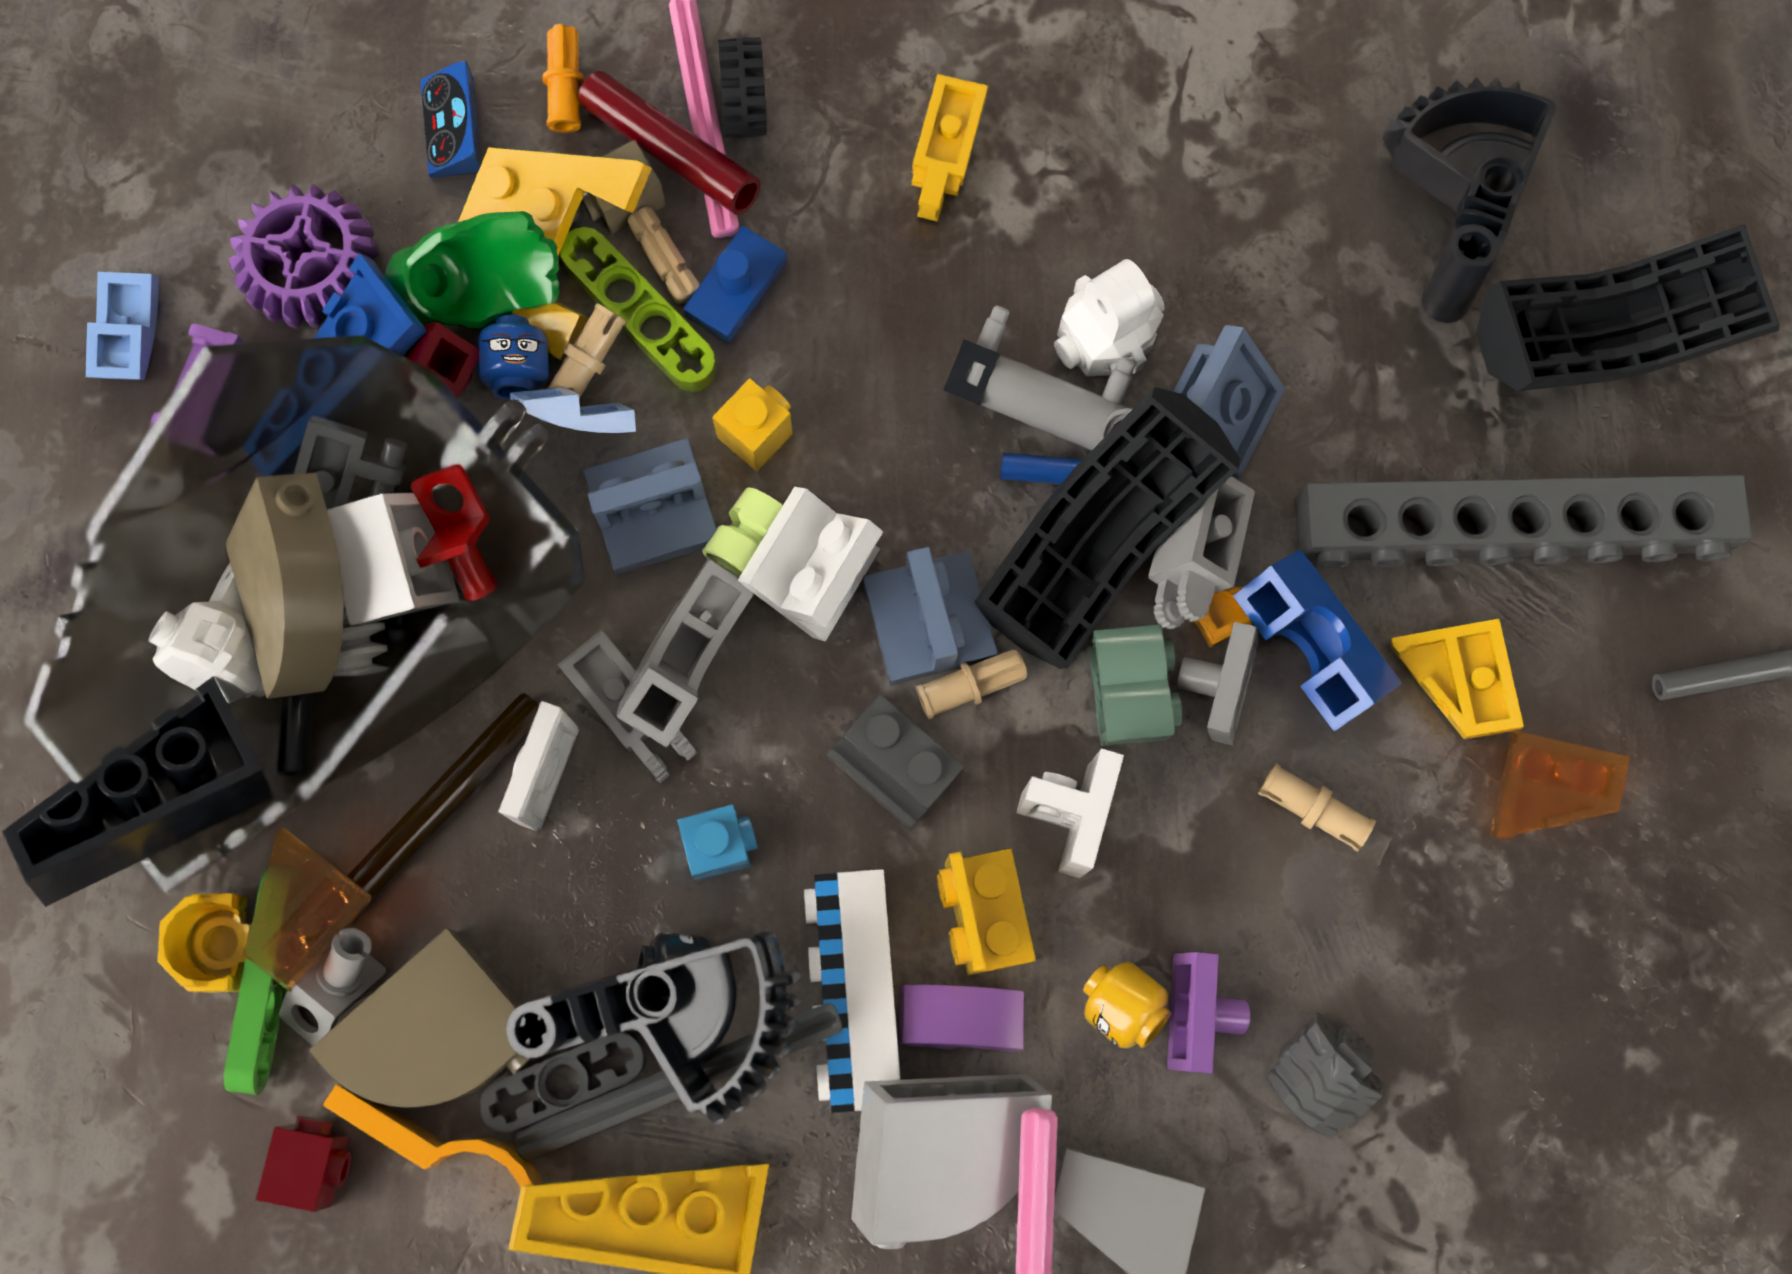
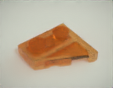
[1490,731,1630,839]
[243,827,372,992]

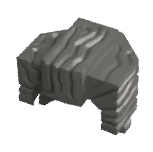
[1267,1012,1385,1138]

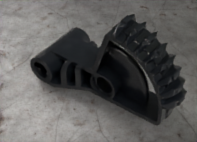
[1383,77,1556,323]
[506,931,802,1124]

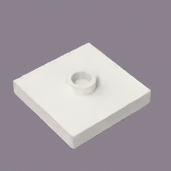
[498,701,579,832]

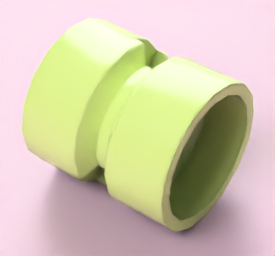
[702,487,783,576]

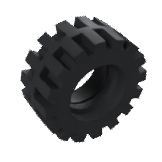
[718,37,767,137]

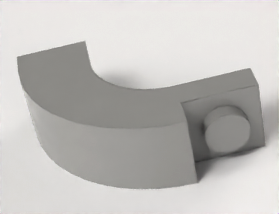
[617,557,754,748]

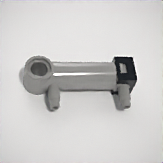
[943,305,1136,451]

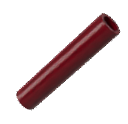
[578,70,761,215]

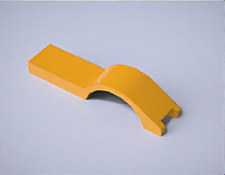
[323,1084,543,1188]

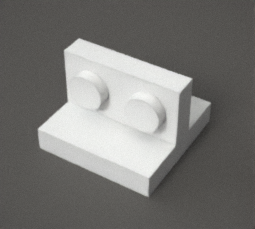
[737,487,883,641]
[1016,748,1124,878]

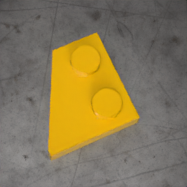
[1389,619,1524,739]

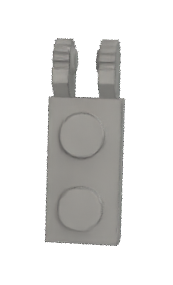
[557,629,697,783]

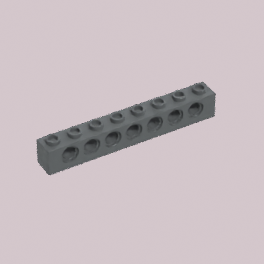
[1295,475,1752,569]

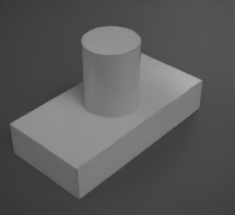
[1177,622,1259,746]

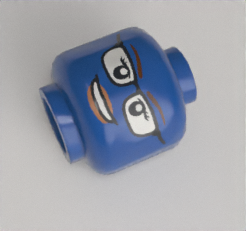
[477,315,549,400]

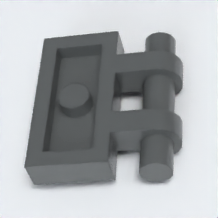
[294,415,407,510]

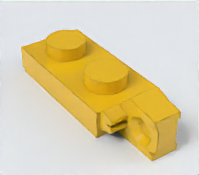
[911,74,988,222]

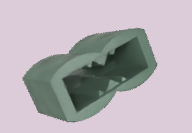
[1088,625,1182,746]

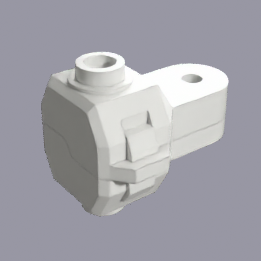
[1054,259,1165,377]
[149,563,265,703]

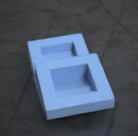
[86,272,160,380]
[510,387,636,433]

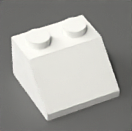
[327,493,459,626]

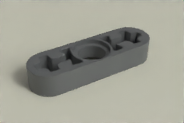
[480,1032,646,1133]

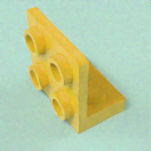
[936,848,1036,976]

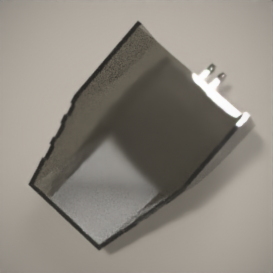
[24,335,585,892]

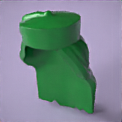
[385,211,559,328]

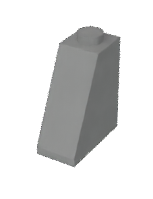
[1054,1146,1205,1274]

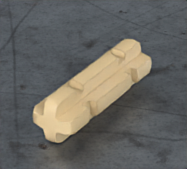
[628,206,699,304]

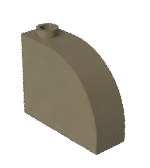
[225,473,344,699]
[309,928,535,1107]

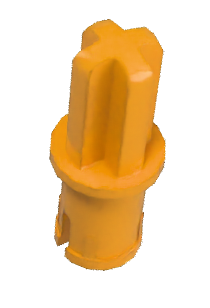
[542,24,584,133]

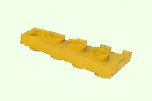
[508,1163,769,1274]

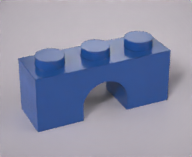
[1233,549,1402,732]

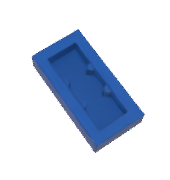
[683,225,787,344]

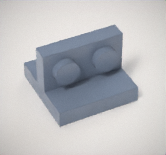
[1173,325,1286,479]
[583,438,716,575]
[863,547,998,685]

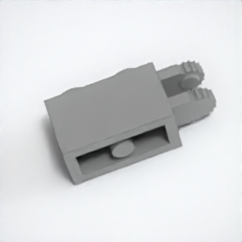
[1148,476,1255,630]

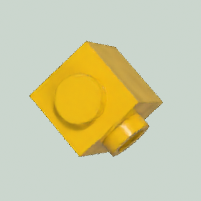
[712,378,793,472]

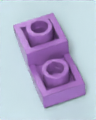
[898,985,1024,1052]

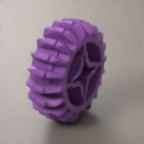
[228,184,380,330]

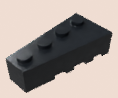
[2,676,274,907]

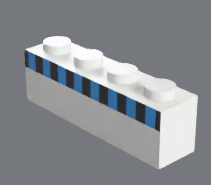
[804,869,900,1113]

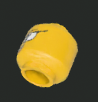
[1083,961,1172,1048]

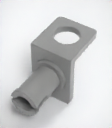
[279,928,386,1046]

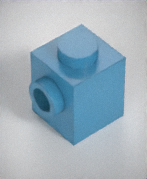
[677,804,758,882]

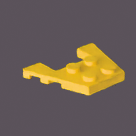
[458,147,652,361]

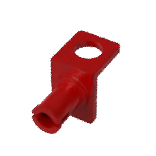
[411,464,499,601]

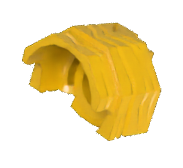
[158,893,252,993]

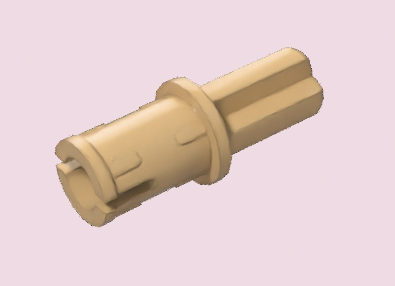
[915,649,1028,720]

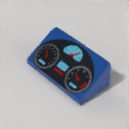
[420,61,482,178]

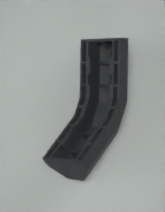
[1476,224,1780,391]
[974,387,1240,669]

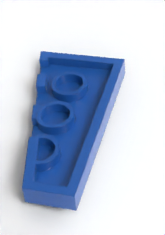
[239,253,427,476]

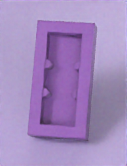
[1167,952,1250,1074]

